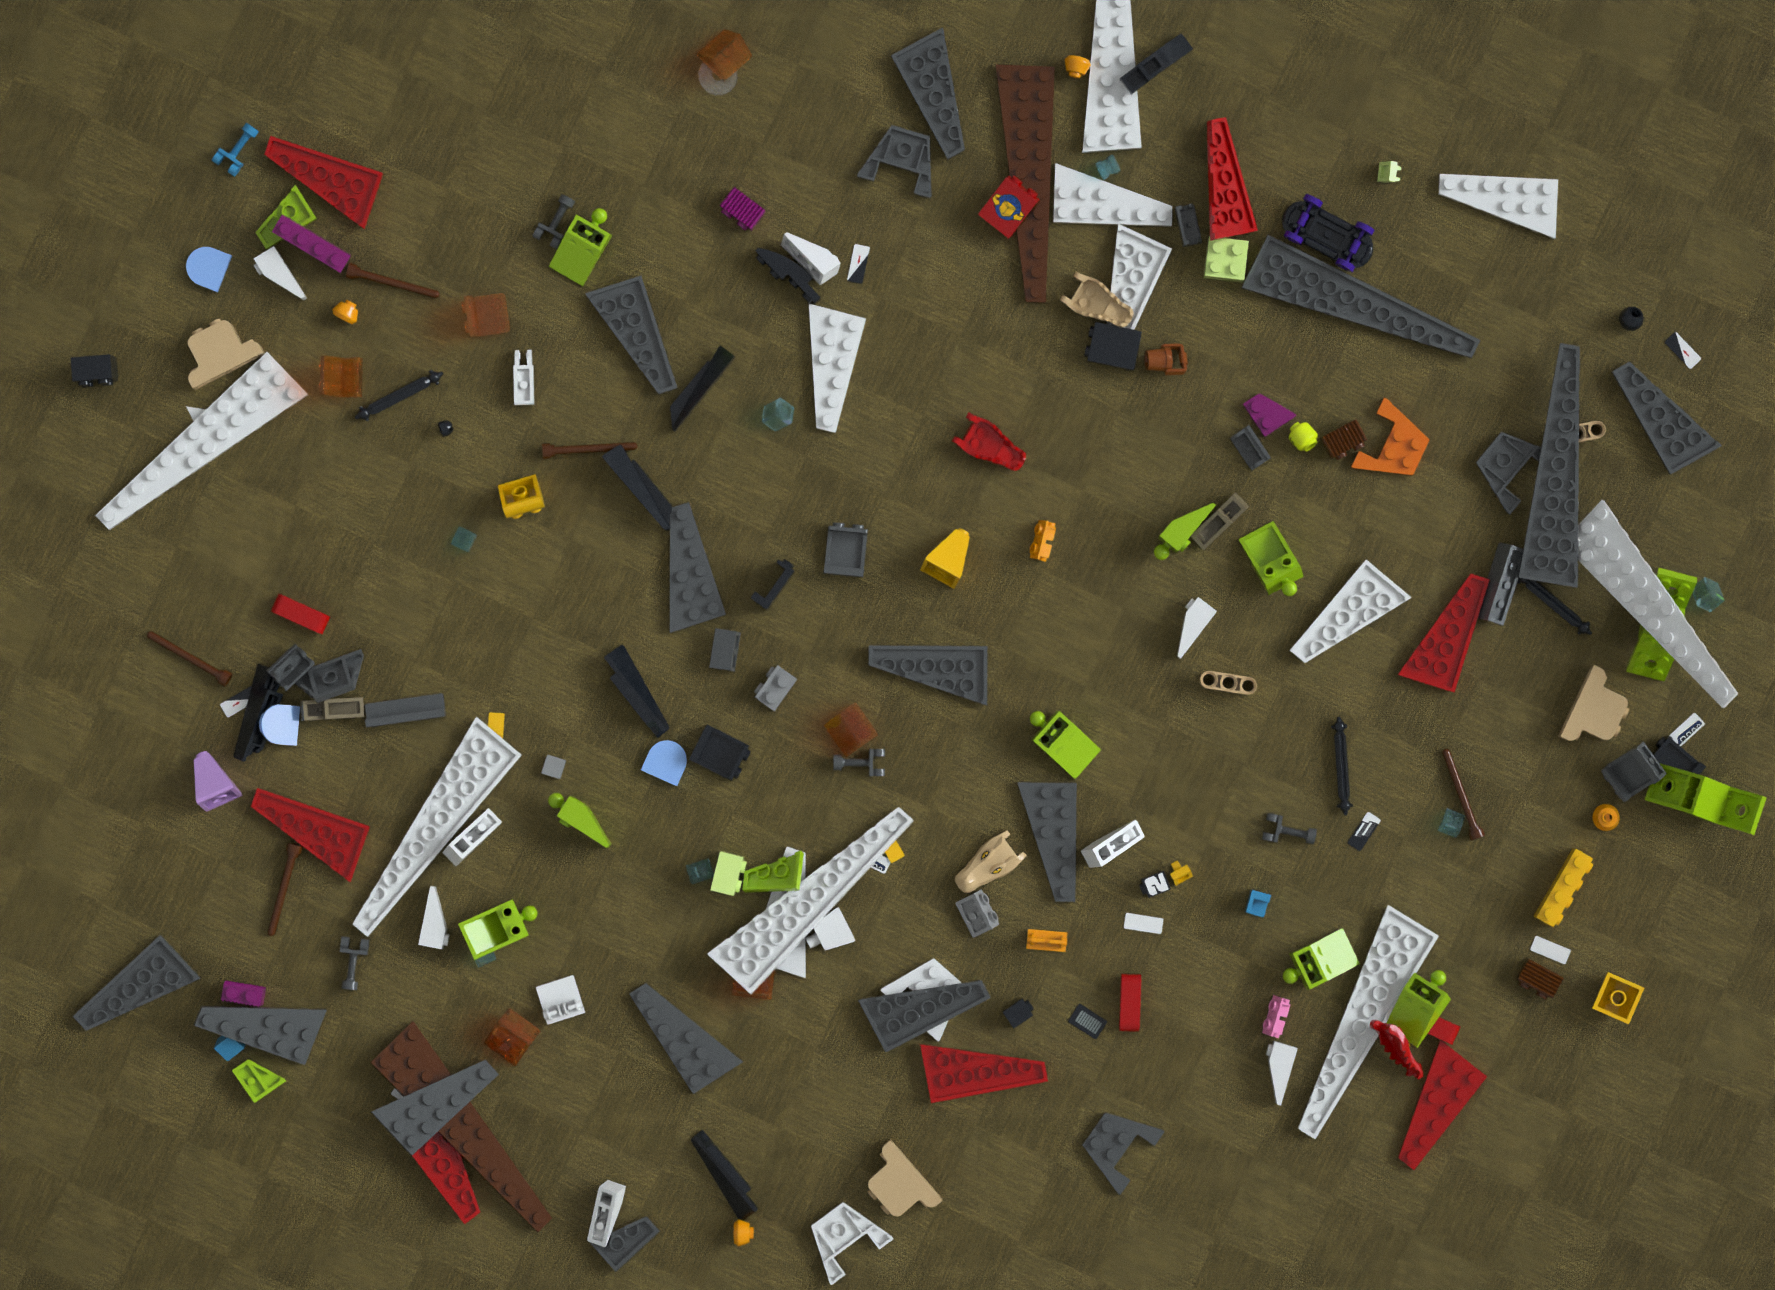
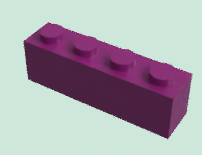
[272,214,351,273]

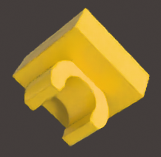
[1170,860,1193,886]

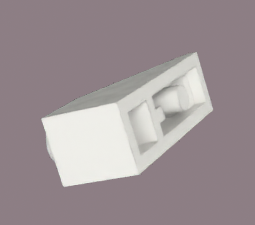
[781,232,841,285]
[254,246,307,300]
[1177,597,1217,659]
[442,808,502,866]
[1081,820,1145,868]
[418,886,450,949]
[1266,1041,1298,1106]
[587,1180,626,1247]

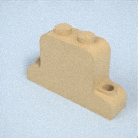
[188,319,265,390]
[1558,665,1629,741]
[867,1139,943,1217]

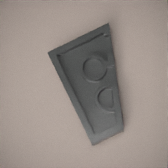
[590,1216,661,1272]

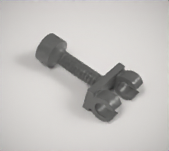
[533,194,575,249]
[833,749,885,776]
[1262,813,1317,845]
[340,937,370,990]

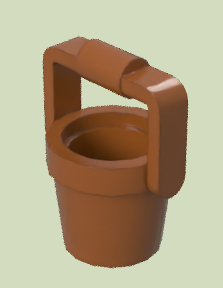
[1144,344,1188,375]

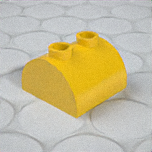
[498,474,545,519]
[1592,972,1644,1024]

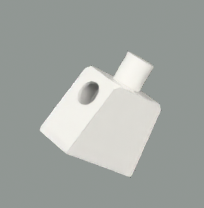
[806,907,856,951]

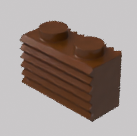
[1320,419,1367,461]
[1516,958,1564,1000]

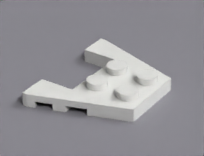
[880,958,962,1042]
[811,1202,894,1285]

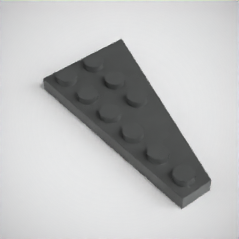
[585,276,678,394]
[1611,362,1722,475]
[670,502,726,633]
[371,1060,499,1156]

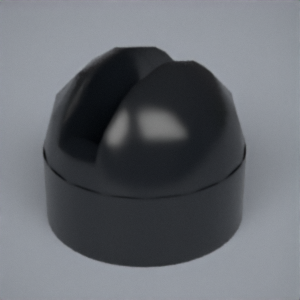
[438,420,454,437]

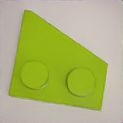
[232,1059,286,1103]

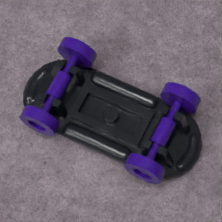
[1282,194,1375,272]

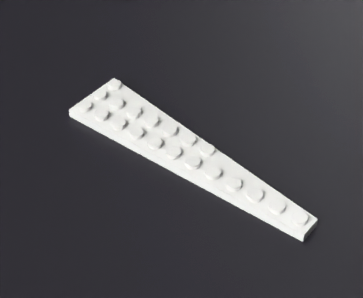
[1082,0,1141,153]
[95,352,308,530]
[1578,500,1738,708]
[353,717,522,937]
[1298,905,1439,1139]

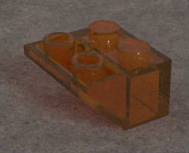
[824,702,879,757]
[484,1008,541,1067]

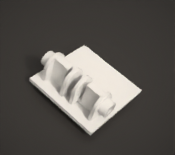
[536,975,585,1025]

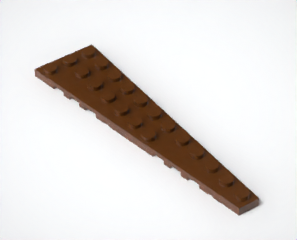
[995,64,1055,303]

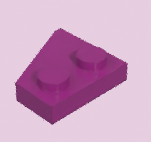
[1242,393,1296,437]

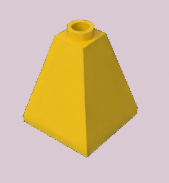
[920,528,970,589]

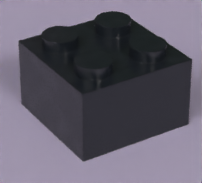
[71,354,118,388]

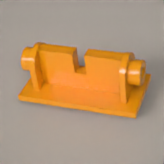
[1030,520,1056,562]
[1026,929,1067,952]

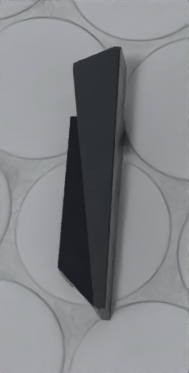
[670,345,735,432]
[604,645,670,738]
[233,664,283,762]
[691,1129,758,1221]

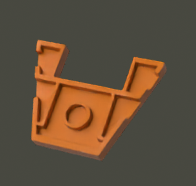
[1351,398,1430,476]

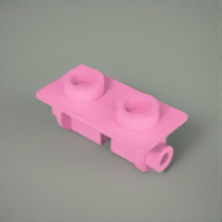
[1262,995,1291,1038]

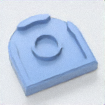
[186,247,232,292]
[259,704,300,746]
[641,740,687,786]

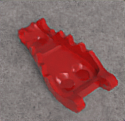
[952,412,1026,471]
[1370,1020,1423,1079]

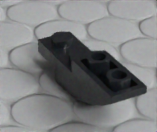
[1120,33,1193,95]
[755,248,821,305]

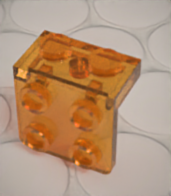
[461,293,510,338]
[319,355,363,398]

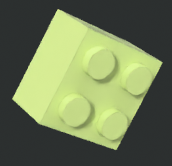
[1203,236,1249,283]
[710,851,747,896]

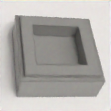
[541,754,566,779]

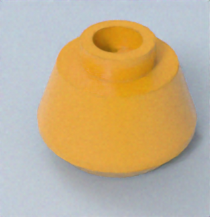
[1065,55,1091,78]
[332,299,358,324]
[1592,804,1620,831]
[733,1219,754,1247]

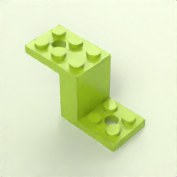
[1626,568,1697,681]
[1645,763,1767,835]

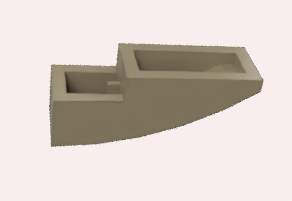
[1190,492,1249,550]
[300,697,364,721]

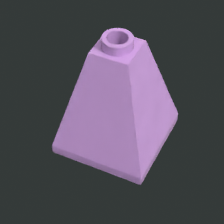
[194,751,243,812]

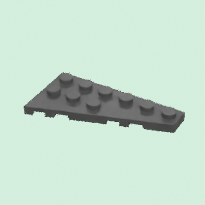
[891,28,965,160]
[869,645,988,705]
[1017,782,1077,902]
[73,935,201,1031]
[858,980,991,1052]
[629,983,743,1094]
[193,1006,327,1065]

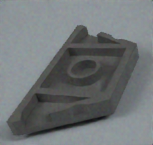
[295,649,364,703]

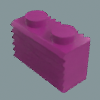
[720,187,766,231]
[221,981,266,1007]

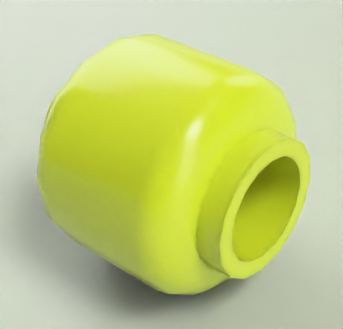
[1289,422,1318,452]

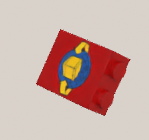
[978,175,1040,239]

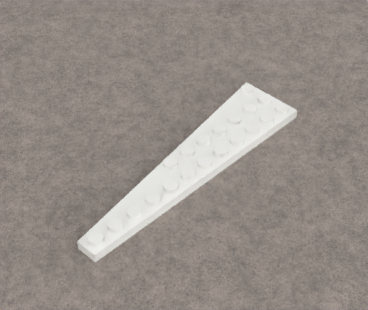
[707,807,914,995]

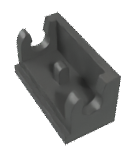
[1174,203,1202,247]
[1230,425,1271,471]
[709,628,741,672]
[266,644,315,691]

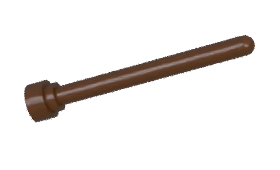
[346,263,440,298]
[542,442,637,459]
[147,631,233,687]
[1442,749,1485,841]
[267,842,303,936]

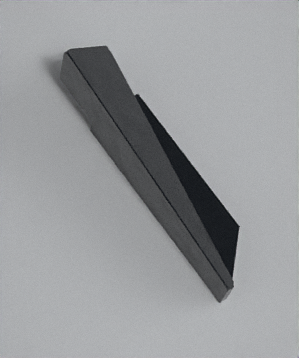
[602,444,672,531]

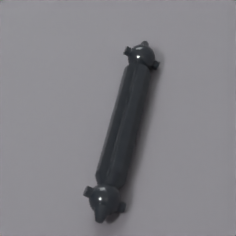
[355,370,443,421]
[1517,578,1592,635]
[1331,717,1353,816]

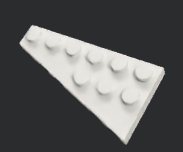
[1053,163,1172,227]
[1438,174,1558,239]
[1107,224,1172,330]

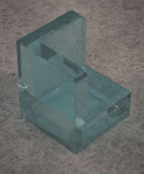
[762,398,794,431]
[1693,577,1725,612]

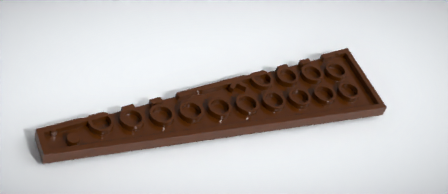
[370,1021,552,1233]

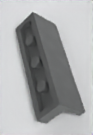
[1478,543,1523,626]
[365,693,447,728]

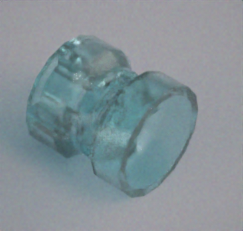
[1095,154,1121,180]

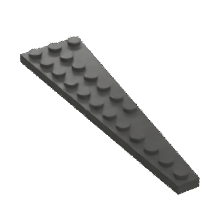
[1242,235,1480,358]
[1518,343,1580,588]

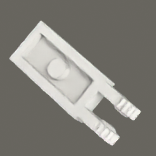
[513,350,534,405]

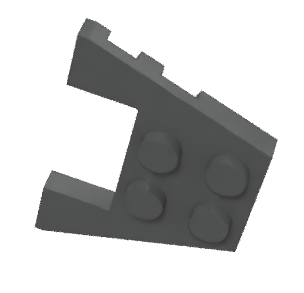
[857,125,931,199]
[1475,432,1541,515]
[1082,1112,1165,1195]

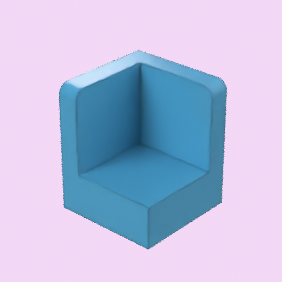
[1245,890,1271,917]
[214,1035,246,1061]

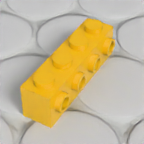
[1533,848,1593,927]

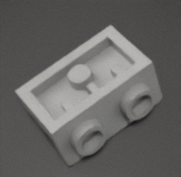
[754,665,797,711]
[955,889,999,938]

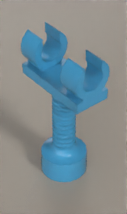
[211,123,259,177]

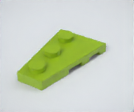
[255,185,317,250]
[742,850,804,893]

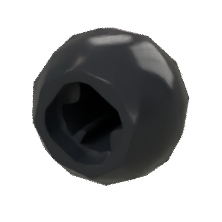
[1619,307,1644,331]

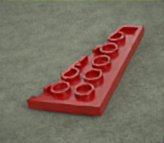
[1207,117,1258,241]
[264,136,383,230]
[1397,574,1490,693]
[251,788,370,883]
[1398,1039,1487,1170]
[920,1044,1048,1103]
[412,1132,480,1225]

